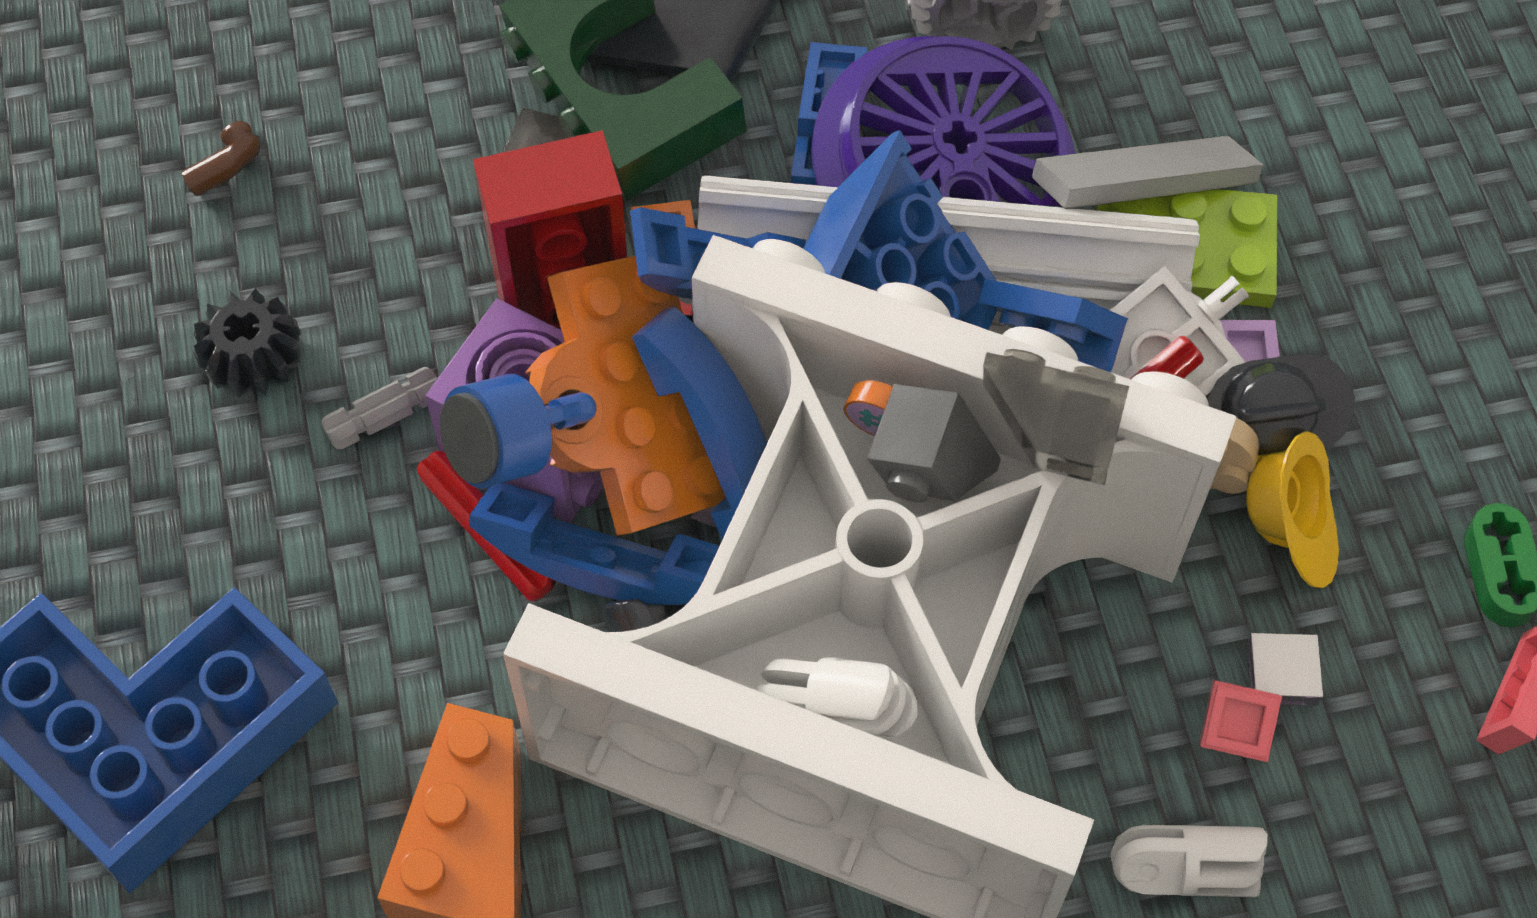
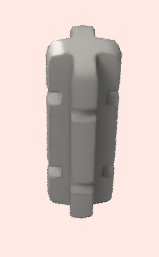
[322,367,438,449]

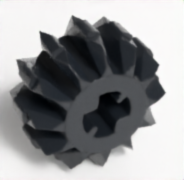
[193,288,301,398]

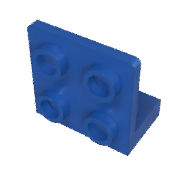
[978,279,1128,372]

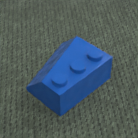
[803,130,997,330]

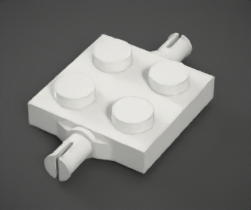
[1110,266,1249,396]

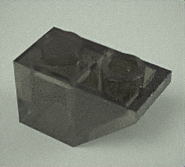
[983,349,1129,486]

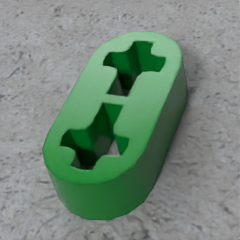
[1464,503,1537,628]

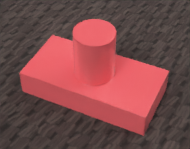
[1476,626,1537,755]

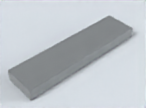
[1032,136,1263,209]

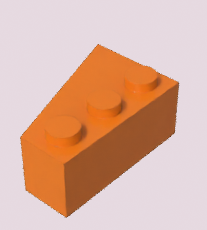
[377,703,522,918]

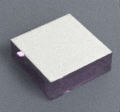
[1247,633,1323,705]

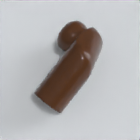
[182,121,261,197]

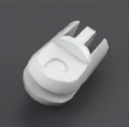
[757,657,917,737]
[1110,825,1268,897]

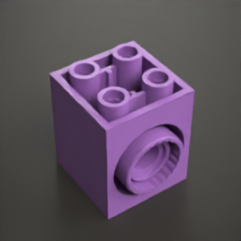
[425,298,603,523]

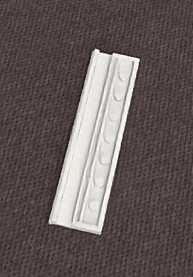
[691,176,1200,335]

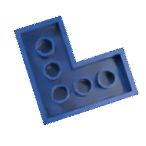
[0,587,338,894]

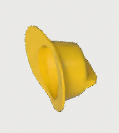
[1246,431,1339,589]

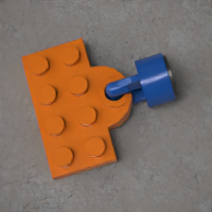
[440,255,726,535]

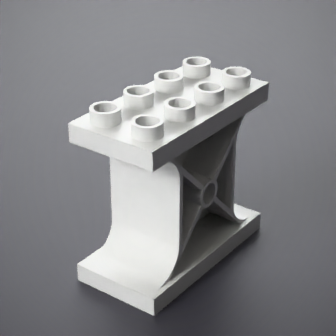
[503,235,1237,918]

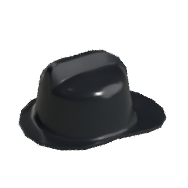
[1208,354,1355,455]

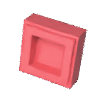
[1198,679,1282,762]

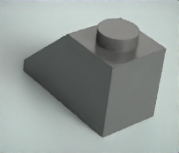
[867,384,1001,502]

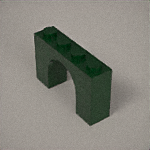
[499,0,747,201]

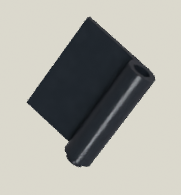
[585,0,779,84]

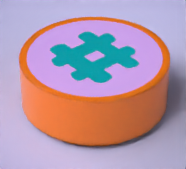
[843,380,893,436]

